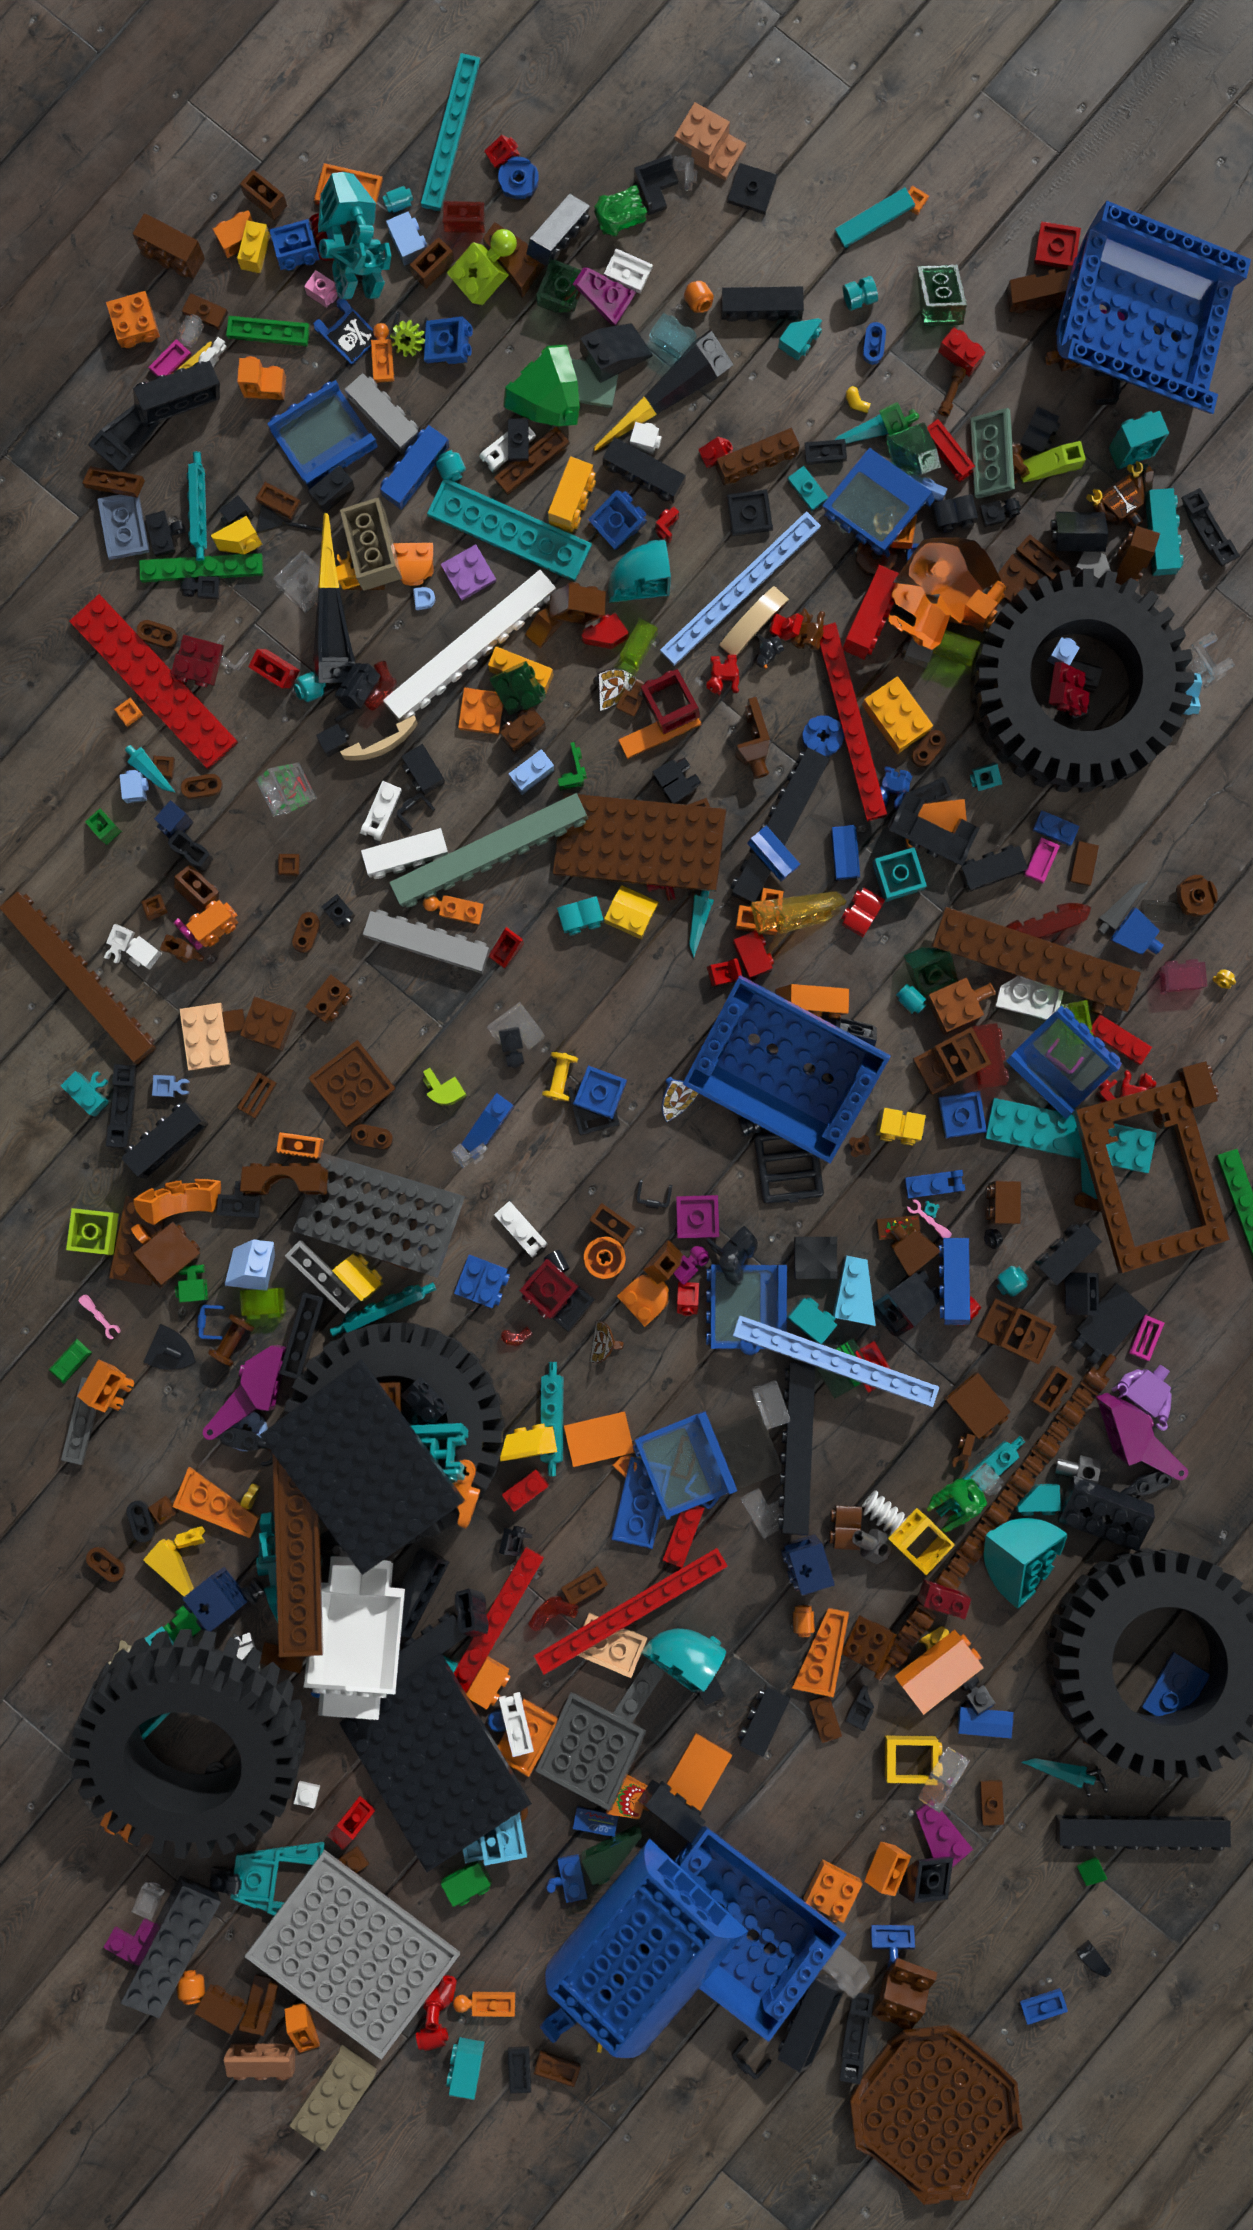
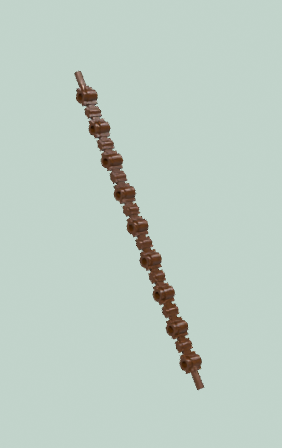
[874,1354,1117,1681]

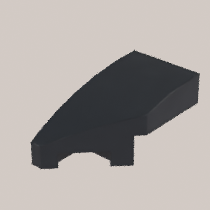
[844,1685,874,1731]

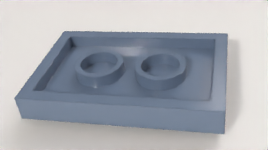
[97,494,150,560]

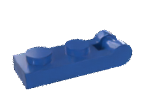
[904,1170,966,1199]

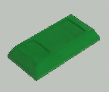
[49,1339,92,1384]

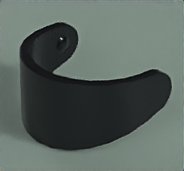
[1076,1940,1112,1977]

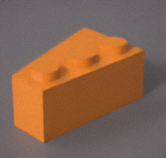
[775,984,849,1019]

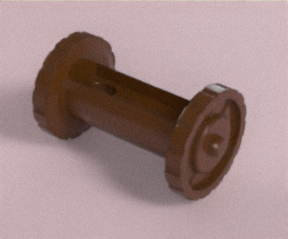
[208,1314,255,1367]

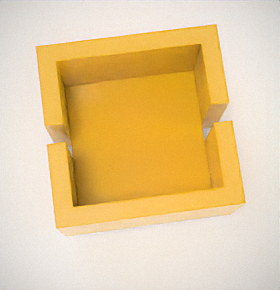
[875,1108,926,1146]

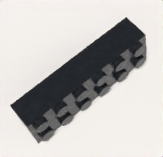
[118,1876,221,2018]

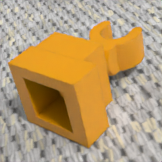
[336,551,360,590]

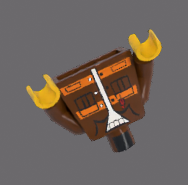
[1086,461,1144,528]

